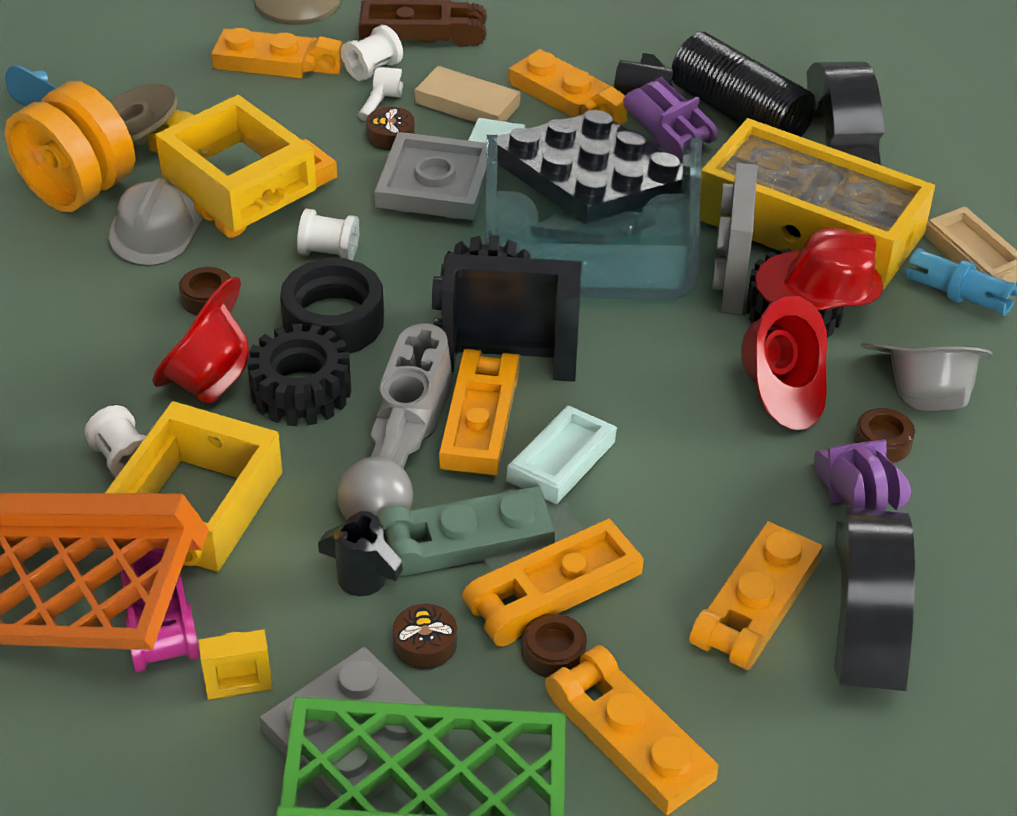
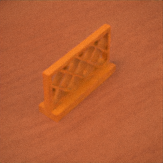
[0,493,209,650]

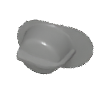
[108,178,204,266]
[860,343,993,412]

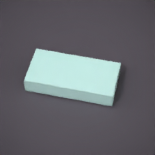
[506,405,617,505]

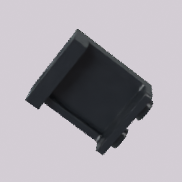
[432,254,582,381]

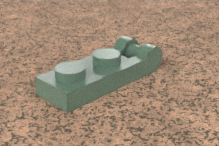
[377,485,555,576]

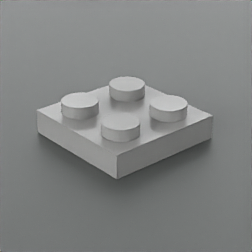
[374,132,493,220]
[712,163,758,315]
[260,646,449,810]

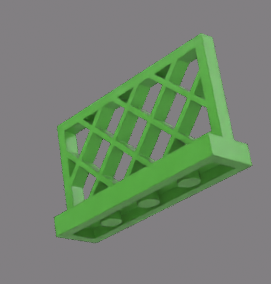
[277,697,566,816]

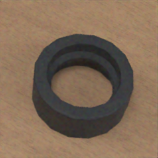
[280,258,384,353]

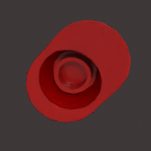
[755,227,884,311]
[152,277,249,404]
[741,296,827,430]

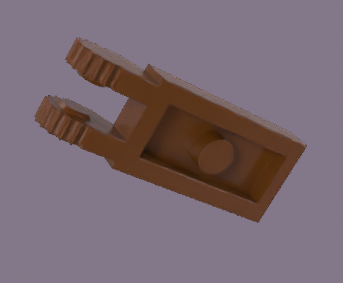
[359,0,487,47]

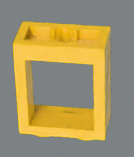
[155,95,317,233]
[105,401,283,573]

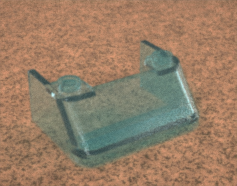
[485,135,702,299]

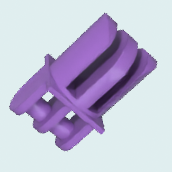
[623,77,718,159]
[814,439,911,511]

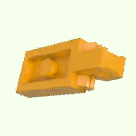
[211,28,344,79]
[509,49,628,125]

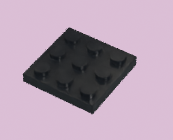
[486,110,698,224]

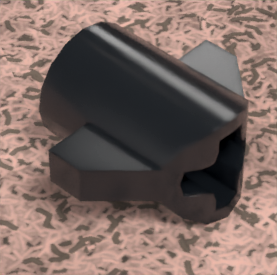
[614,53,673,96]
[318,511,403,597]

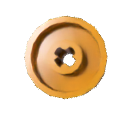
[4,81,136,213]

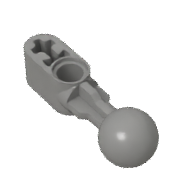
[337,323,453,520]

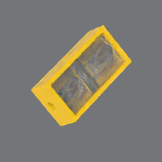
[696,118,935,290]

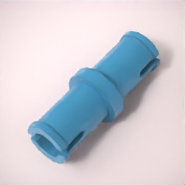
[906,248,1017,316]

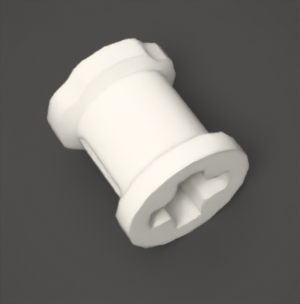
[341,25,403,81]
[297,208,360,261]
[84,405,146,478]

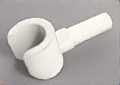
[358,67,403,121]

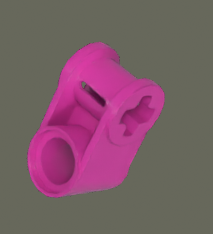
[120,549,200,672]

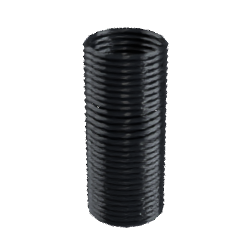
[671,32,816,137]

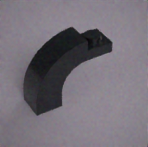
[807,61,884,165]
[834,507,915,691]

